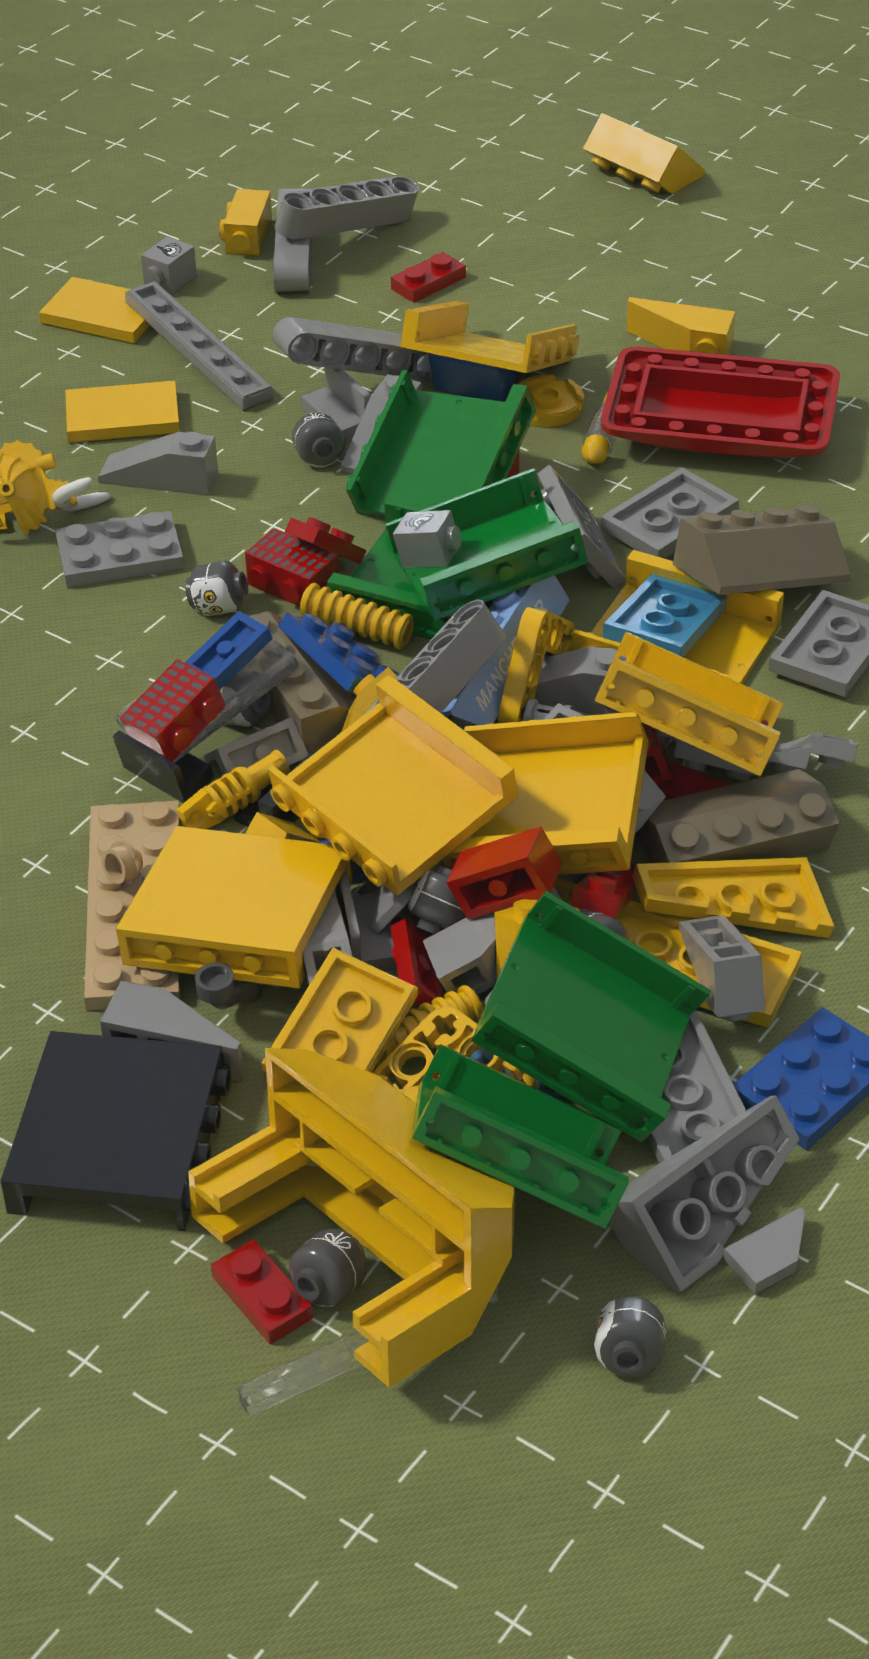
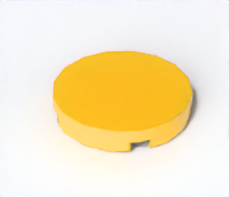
[517,374,584,428]

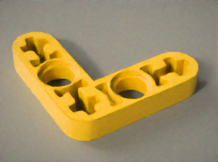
[498,607,575,723]
[372,1007,541,1093]

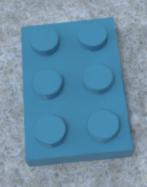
[602,574,727,657]

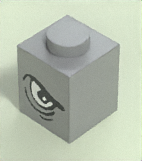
[141,237,197,295]
[393,510,462,568]

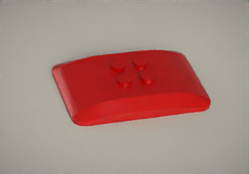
[601,346,840,459]

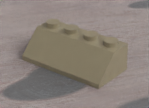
[673,504,851,595]
[240,611,357,754]
[639,769,840,863]

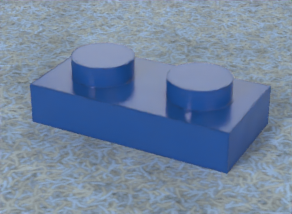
[185,611,273,690]

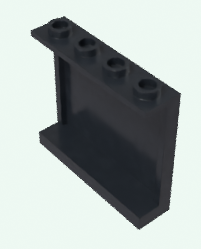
[0,1031,231,1231]

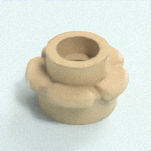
[102,841,143,884]

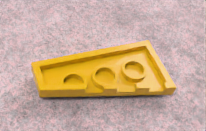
[632,857,835,939]

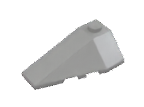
[609,1095,799,1292]

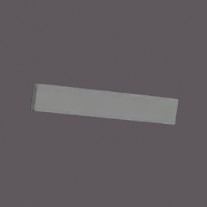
[125,281,273,410]

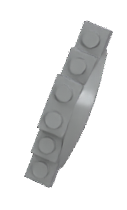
[596,686,859,781]

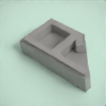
[723,1207,806,1295]

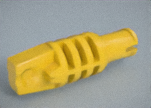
[176,750,291,829]

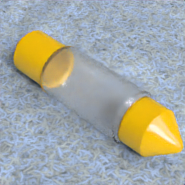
[581,392,617,465]

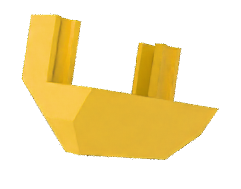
[188,1048,516,1388]

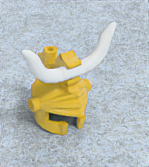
[0,440,111,535]

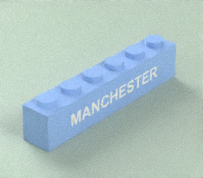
[441,576,570,725]

